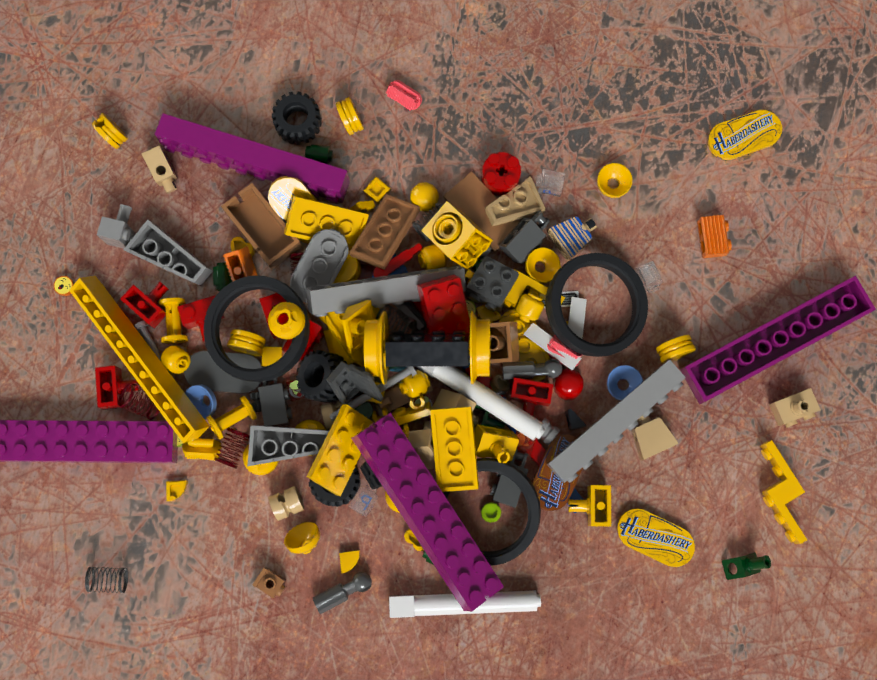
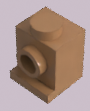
[252,567,286,598]

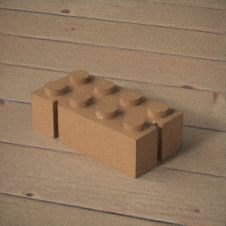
[221,183,302,270]

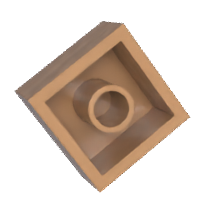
[490,322,520,363]

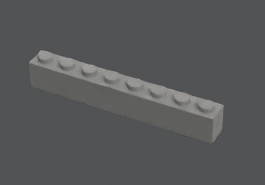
[306,265,466,317]
[547,359,686,483]

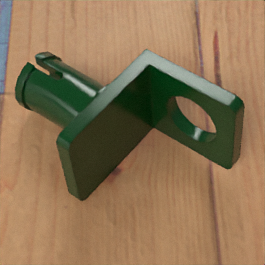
[475,404,505,429]
[722,552,771,580]

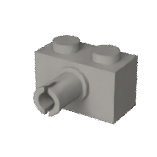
[97,204,135,249]

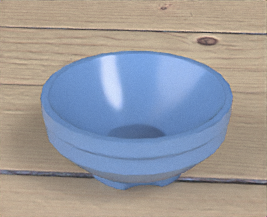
[607,365,643,401]
[185,385,217,420]

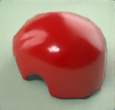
[554,368,584,401]

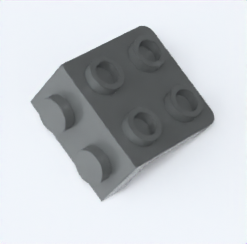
[466,256,519,313]
[326,362,383,405]

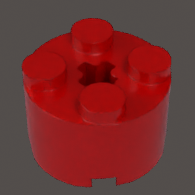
[482,152,521,196]

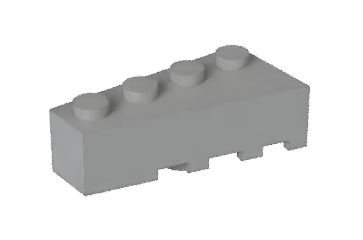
[123,219,213,286]
[247,425,329,466]

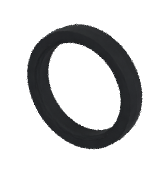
[546,253,648,357]
[204,276,310,382]
[443,458,541,566]

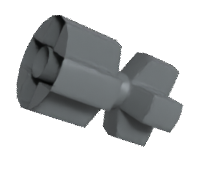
[250,392,262,412]

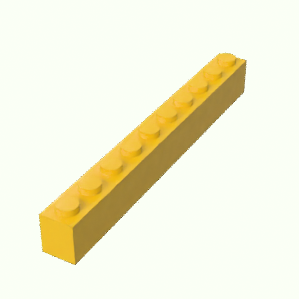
[69,276,210,443]

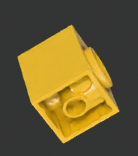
[421,201,493,270]

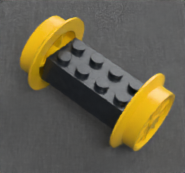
[364,311,490,385]

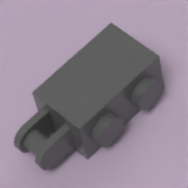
[499,211,550,263]
[258,378,293,427]
[490,449,529,508]

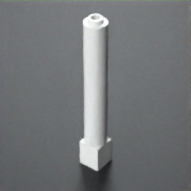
[415,366,546,441]
[389,590,541,618]

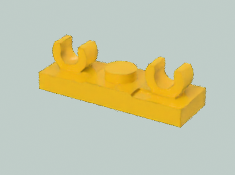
[372,395,432,428]

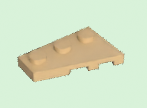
[485,176,545,226]

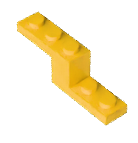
[465,269,565,308]
[760,440,807,544]

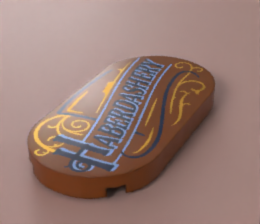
[532,435,583,511]

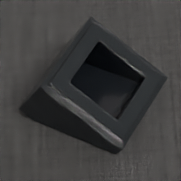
[565,409,586,431]

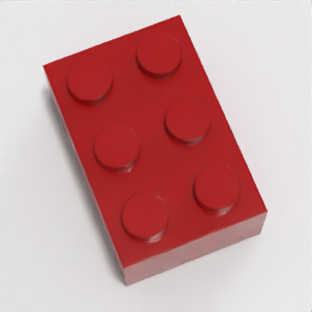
[417,274,470,334]

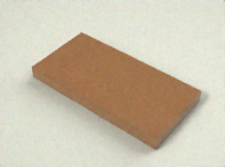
[443,172,519,253]
[349,194,420,270]

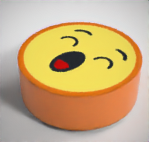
[53,276,74,296]

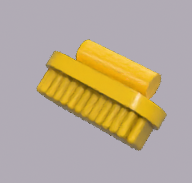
[182,438,222,461]

